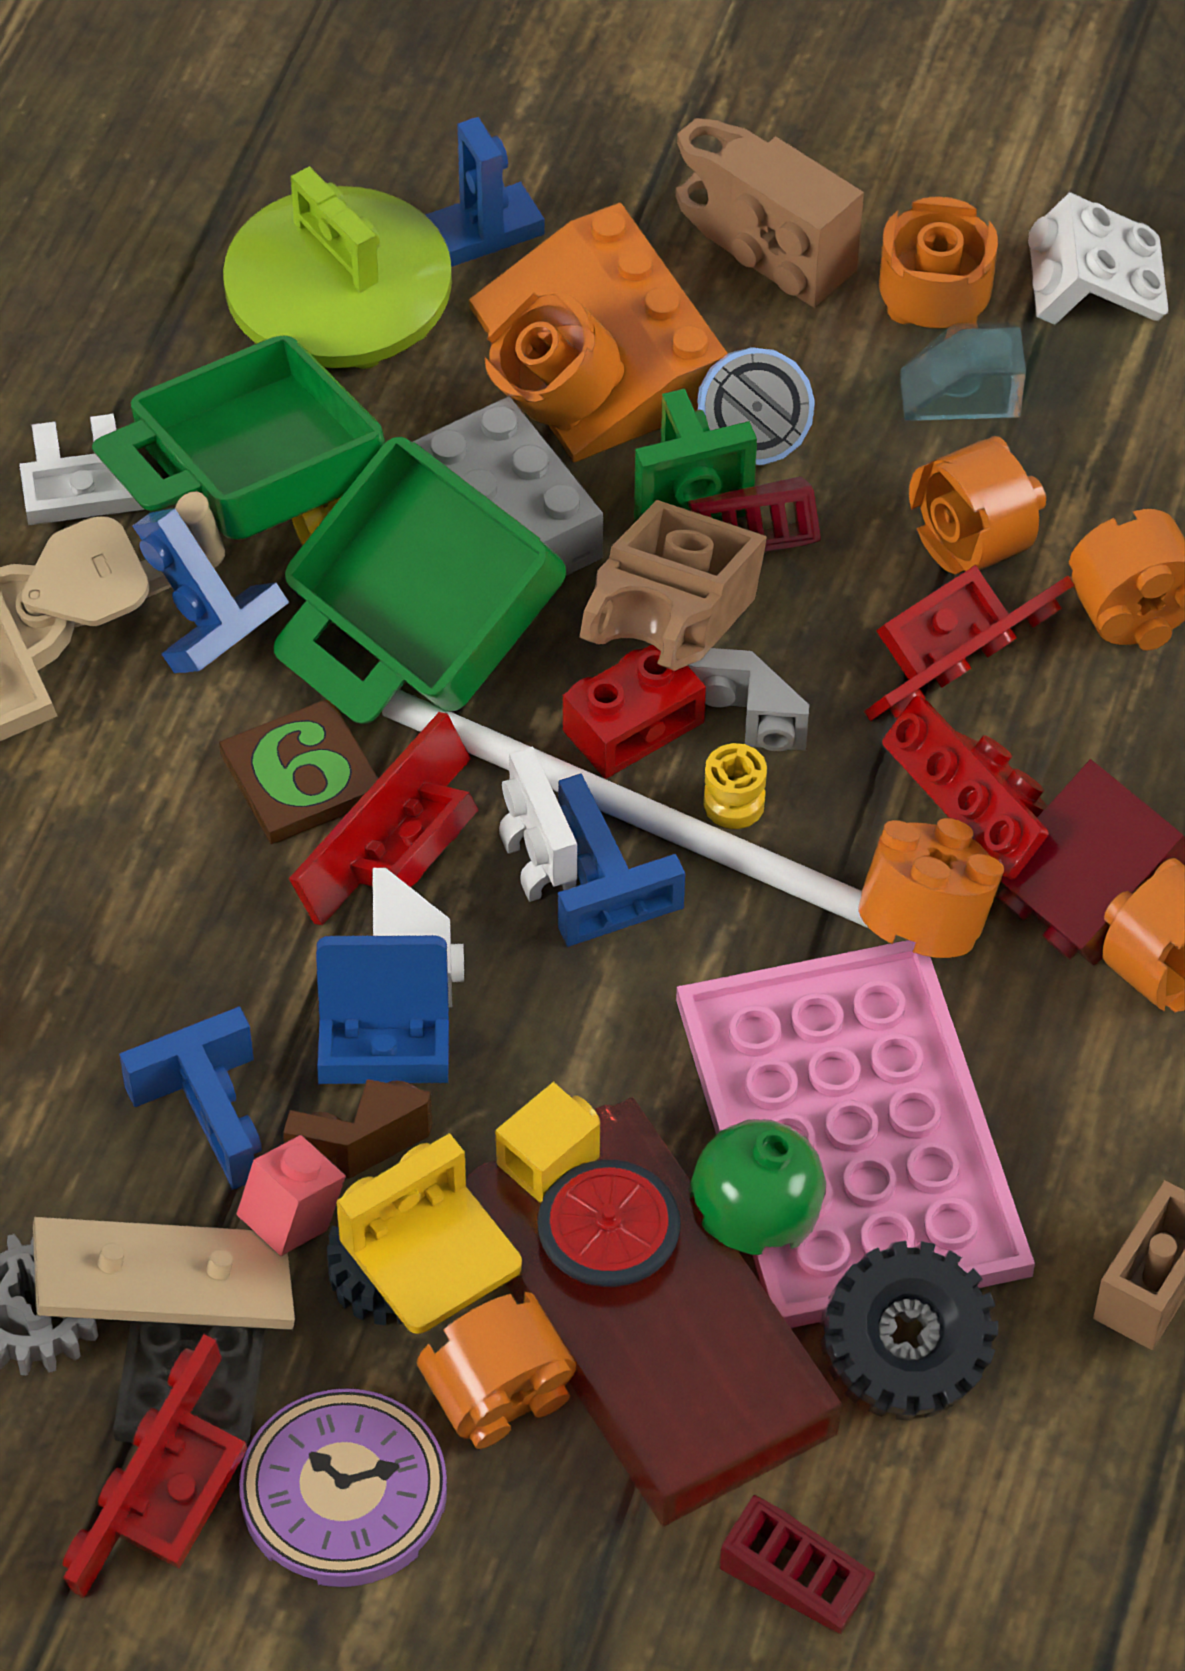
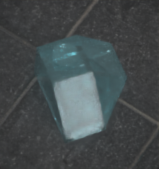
[900,322,1026,421]

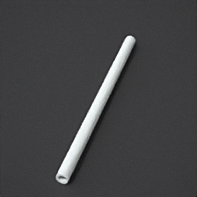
[382,690,868,928]

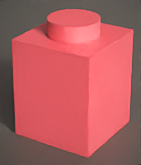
[236,1135,346,1256]

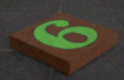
[219,699,378,844]

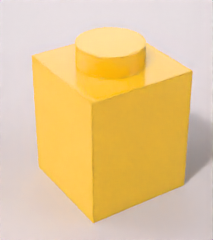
[495,1082,600,1203]

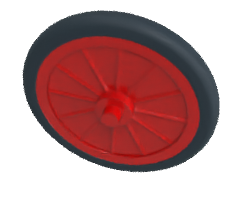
[538,1159,681,1287]

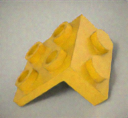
[336,1133,522,1334]

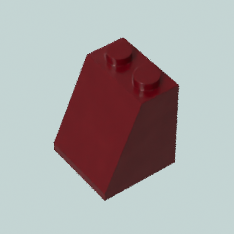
[996,759,1185,966]

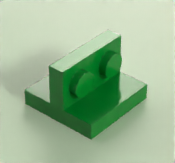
[634,388,757,523]

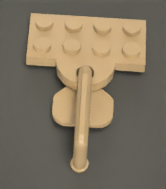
[0,491,225,741]

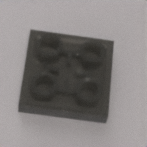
[113,1321,268,1448]

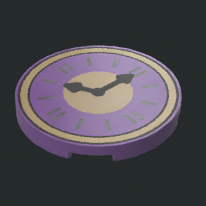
[240,1389,447,1587]

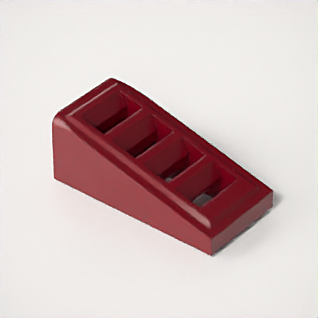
[688,476,821,551]
[719,1494,875,1634]

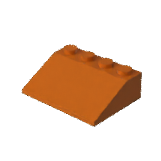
[469,202,728,463]

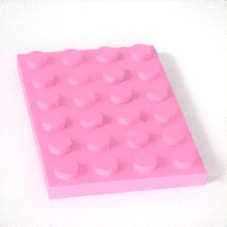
[676,940,1035,1332]

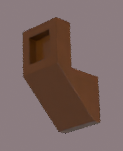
[283,1079,432,1179]

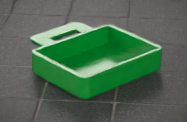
[92,335,385,540]
[274,437,566,724]

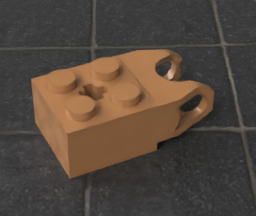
[676,118,864,308]
[580,500,767,671]

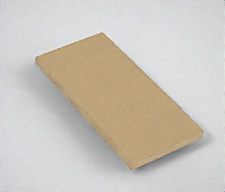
[33,1217,295,1330]

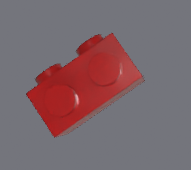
[563,644,706,779]

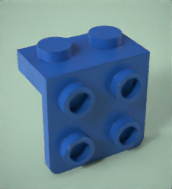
[316,935,449,1084]

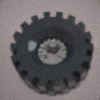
[820,1241,998,1420]

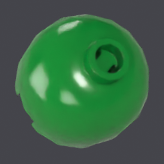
[688,1119,827,1255]

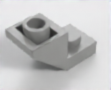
[689,648,809,751]

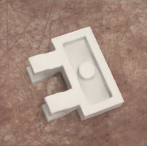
[19,414,144,525]
[499,746,577,902]

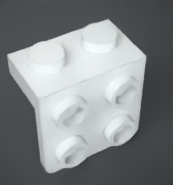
[1028,192,1168,324]

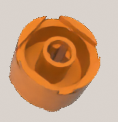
[879,197,998,330]
[485,290,624,430]
[909,436,1046,574]
[1069,509,1185,651]
[858,818,1004,958]
[1103,858,1185,1012]
[417,1292,576,1449]

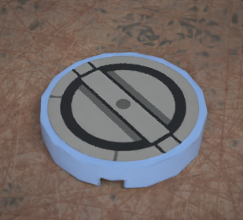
[697,347,815,465]

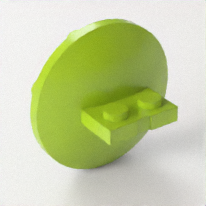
[224,166,452,369]

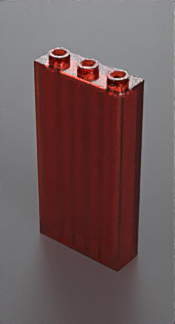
[466,1096,842,1527]

